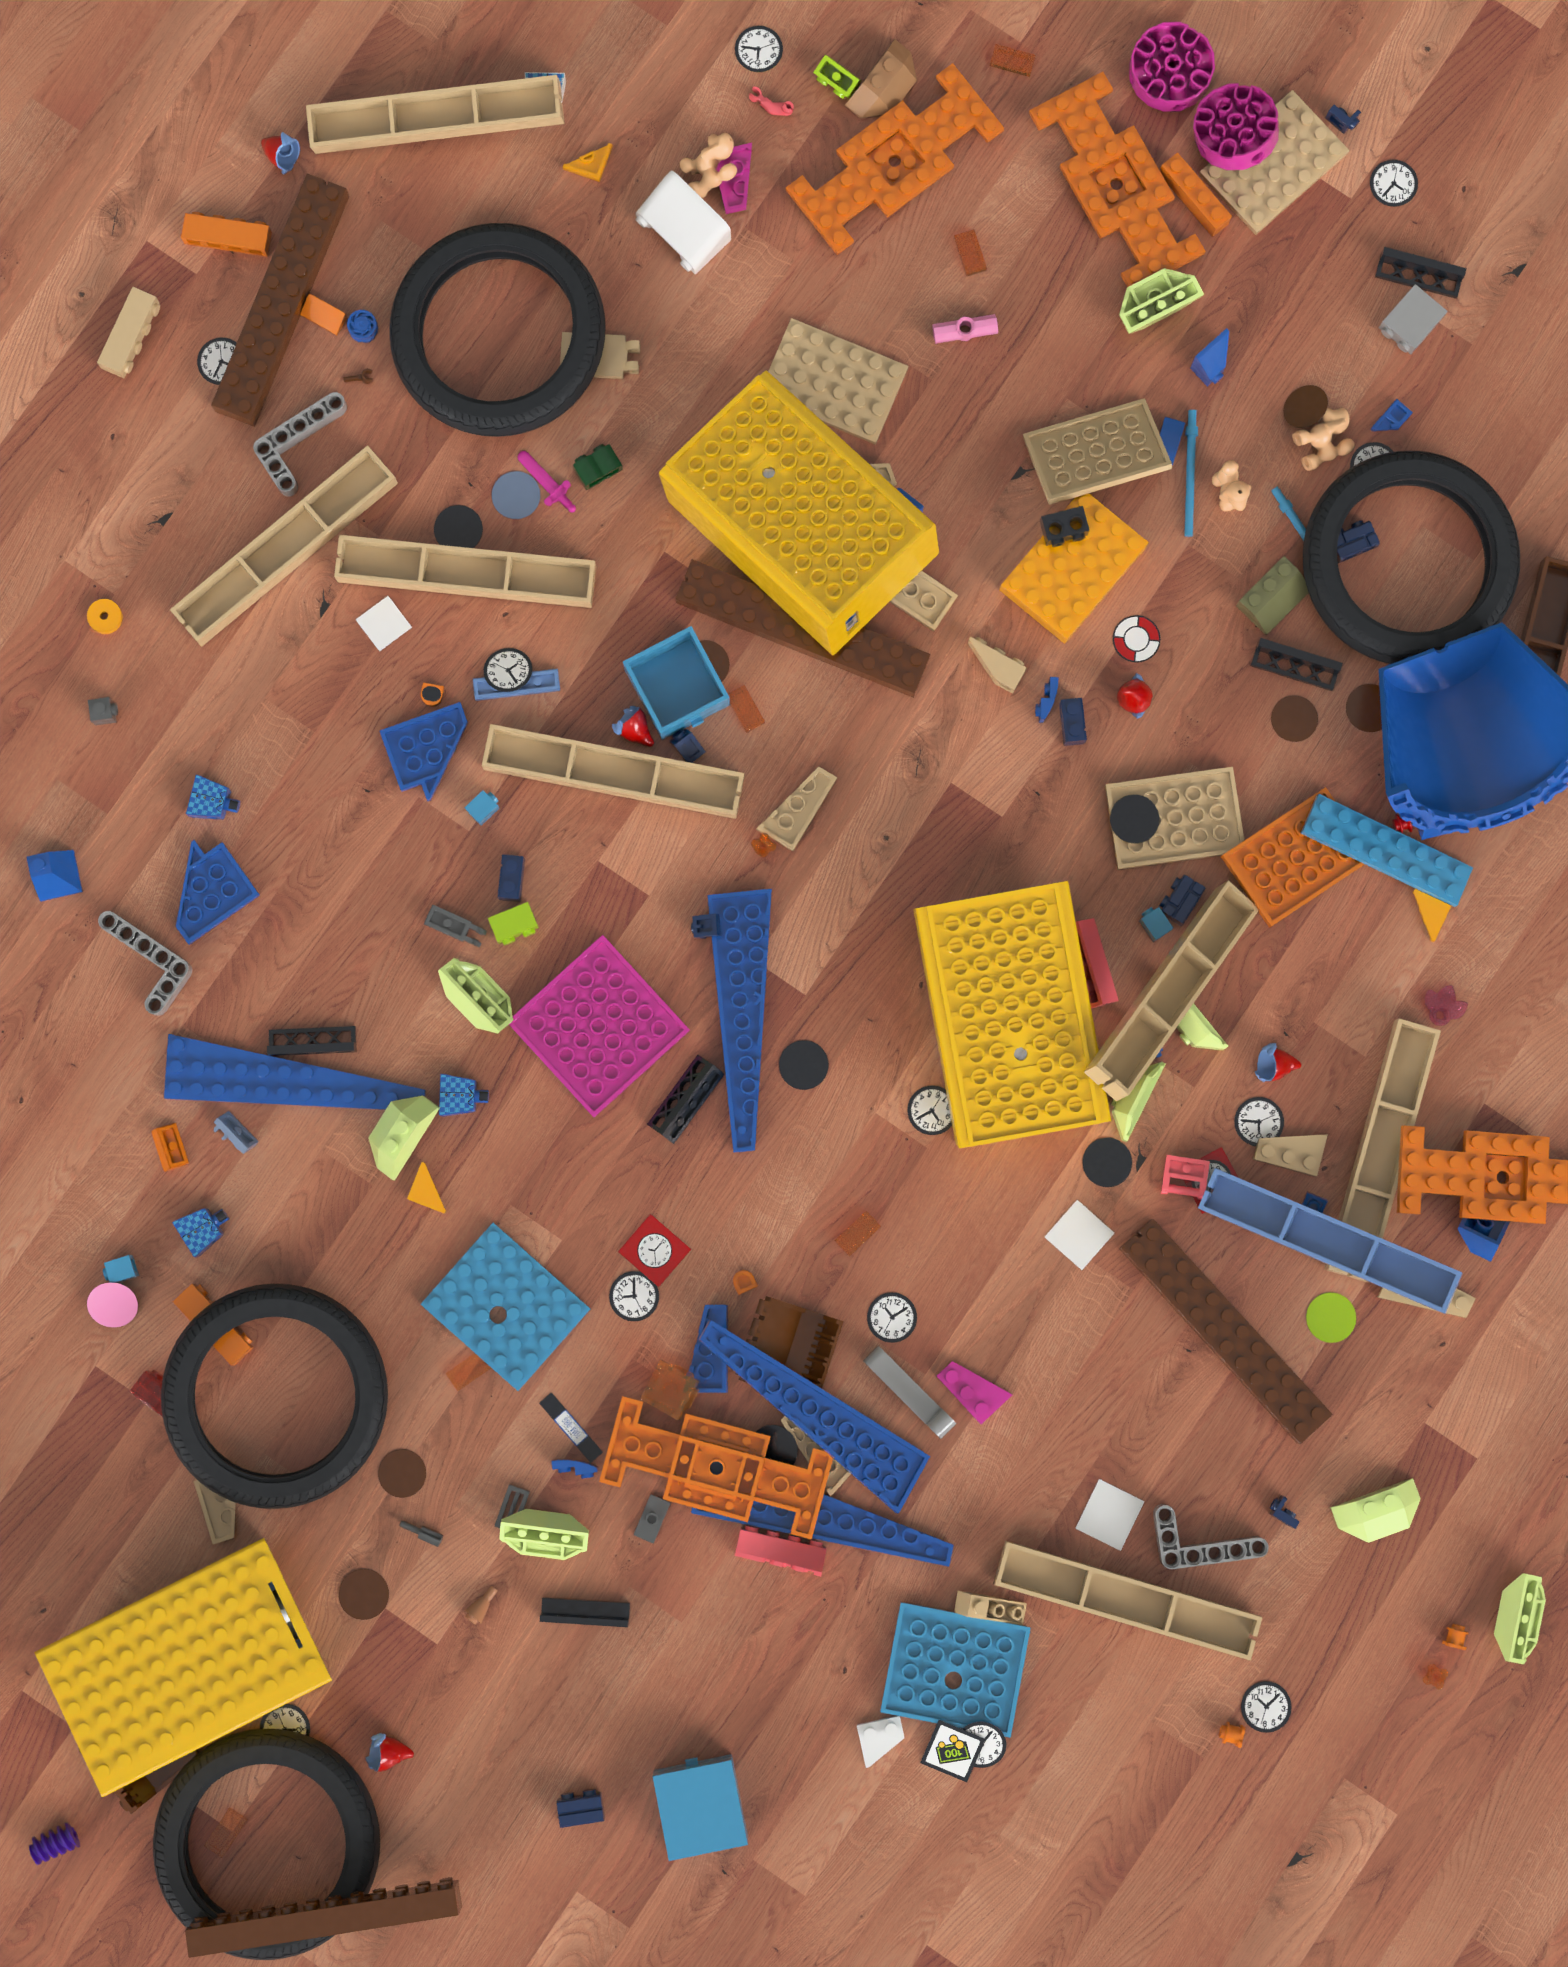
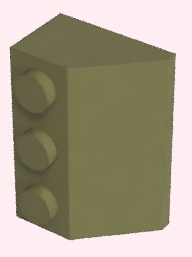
[1236,556,1308,635]

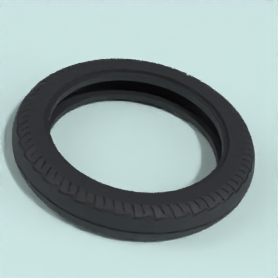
[390,223,606,437]
[1303,450,1520,664]
[161,1284,388,1509]
[153,1729,380,1960]

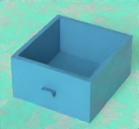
[623,626,730,740]
[652,1754,748,1861]

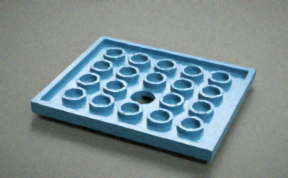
[420,1222,591,1391]
[880,1602,1031,1738]

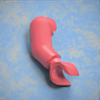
[749,87,794,116]

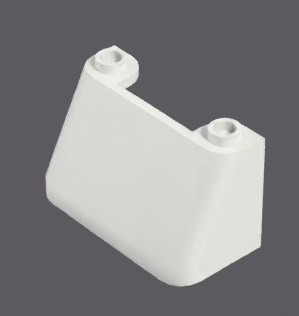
[636,170,731,274]

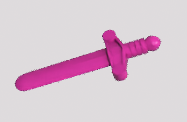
[518,451,576,513]

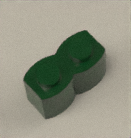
[573,444,623,490]

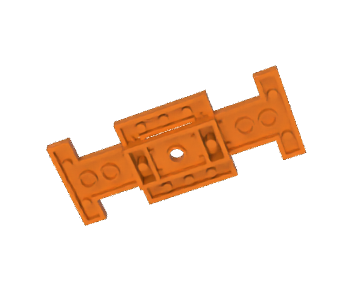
[786,63,1004,255]
[1029,72,1206,287]
[1396,1125,1568,1224]
[599,1396,833,1540]

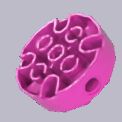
[1129,22,1215,112]
[1193,83,1279,170]

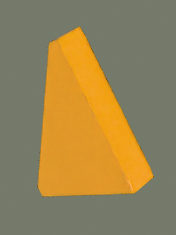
[563,143,613,182]
[1412,889,1451,942]
[407,1162,446,1214]

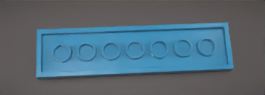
[1301,794,1473,907]

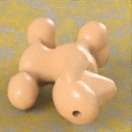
[680,133,737,198]
[1292,407,1355,471]
[1212,460,1251,511]

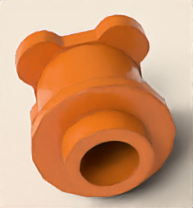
[1442,1623,1469,1650]
[1219,1721,1246,1748]

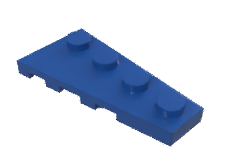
[683,1305,728,1393]

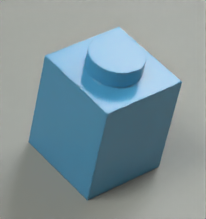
[464,790,500,826]
[1139,907,1173,942]
[103,1255,139,1283]

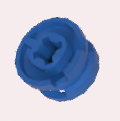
[347,310,379,343]

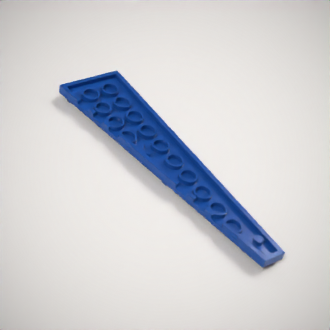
[164,1034,426,1110]

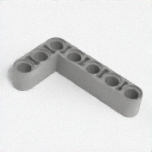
[253,392,347,497]
[98,911,192,1016]
[863,1346,957,1439]
[1153,1504,1269,1569]

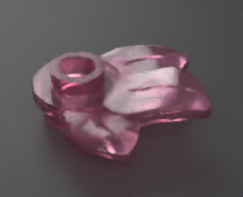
[1424,985,1468,1026]

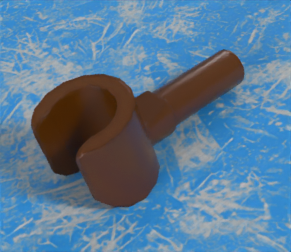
[344,368,373,384]

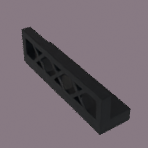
[1375,247,1467,299]
[1250,638,1343,691]
[267,1026,357,1056]
[647,1055,725,1144]
[539,1597,630,1627]

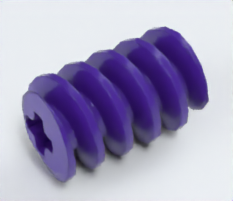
[29,1822,80,1865]

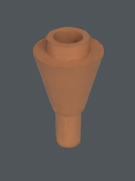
[464,1586,498,1625]

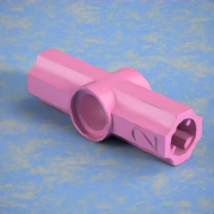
[932,314,998,344]

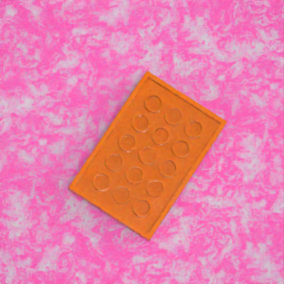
[1221,787,1365,928]

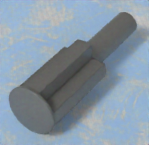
[399,1520,443,1547]

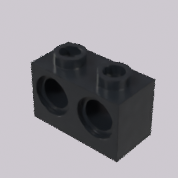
[1040,506,1090,547]

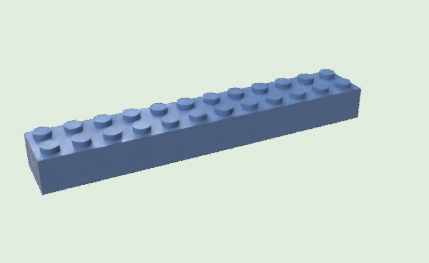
[1198,1168,1463,1314]

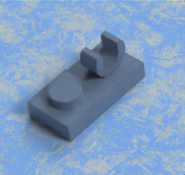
[213,1111,259,1154]

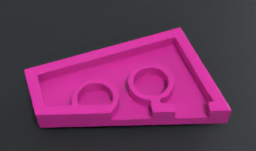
[717,143,752,214]
[936,1361,1012,1424]

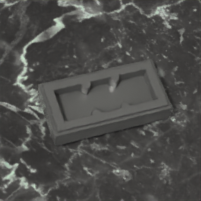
[634,1494,671,1544]

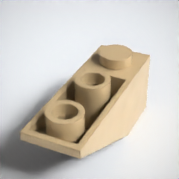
[968,637,1027,694]
[954,1591,1027,1625]

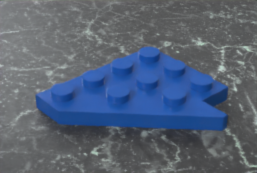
[380,702,468,801]
[176,840,260,945]

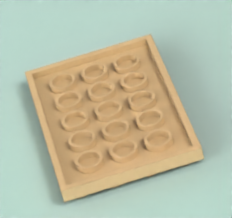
[1199,90,1350,235]
[768,318,908,445]
[1023,398,1172,505]
[1105,767,1244,870]

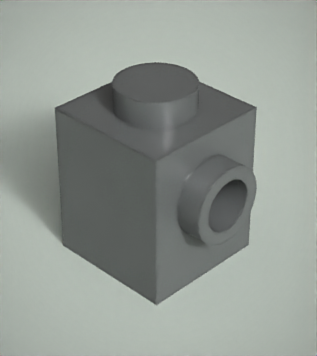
[88,697,118,726]

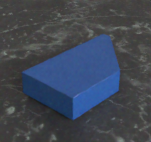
[1370,399,1413,432]

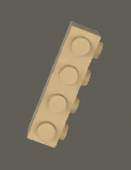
[97,287,160,378]

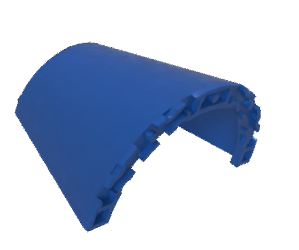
[1378,622,1568,834]

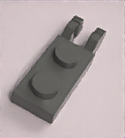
[424,905,487,948]

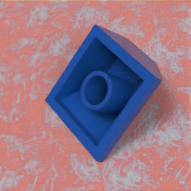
[1190,328,1229,387]
[26,850,83,902]
[1458,1218,1510,1262]

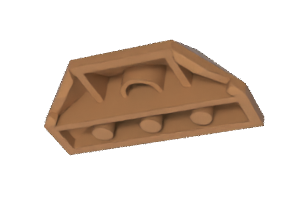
[845,39,917,119]

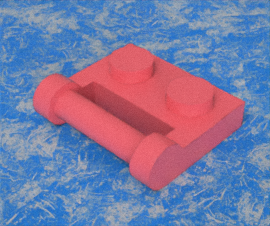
[1161,1155,1210,1200]

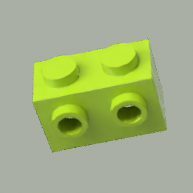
[813,55,862,99]
[488,902,539,945]

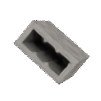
[1379,284,1448,354]

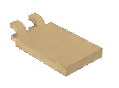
[560,332,641,379]
[889,571,958,632]

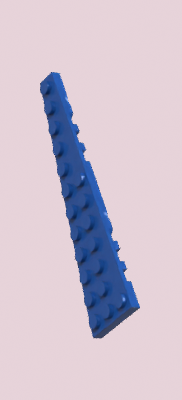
[707,889,772,1153]
[698,1320,930,1514]
[691,1461,954,1567]

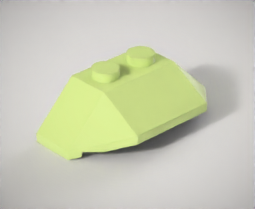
[1119,268,1204,334]
[438,958,513,1033]
[1176,1003,1228,1050]
[1111,1062,1166,1142]
[369,1096,440,1180]
[1330,1478,1420,1543]
[499,1509,589,1560]
[1494,1573,1546,1664]

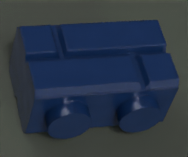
[1337,520,1380,563]
[1059,698,1087,746]
[498,854,525,902]
[1159,875,1206,926]
[556,1789,605,1828]

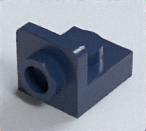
[1325,104,1361,134]
[670,729,706,763]
[691,913,721,939]
[1269,1496,1300,1529]

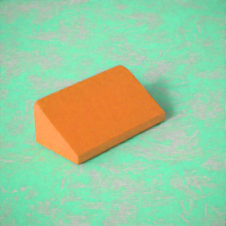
[300,293,347,336]
[151,1123,189,1172]

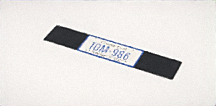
[539,1393,603,1463]

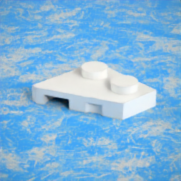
[857,1716,904,1768]

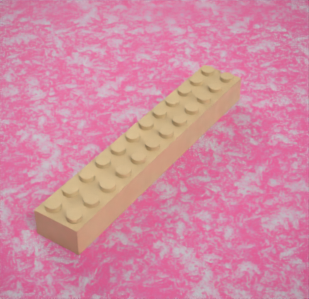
[306,75,565,154]
[170,445,398,647]
[334,535,597,608]
[482,724,745,819]
[1084,880,1259,1101]
[1324,1018,1441,1282]
[993,1540,1262,1661]

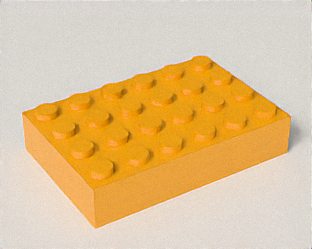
[999,493,1149,644]

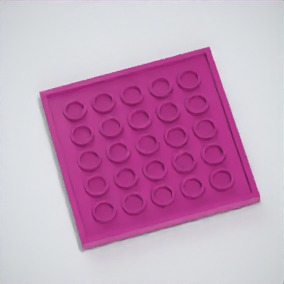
[509,935,690,1118]

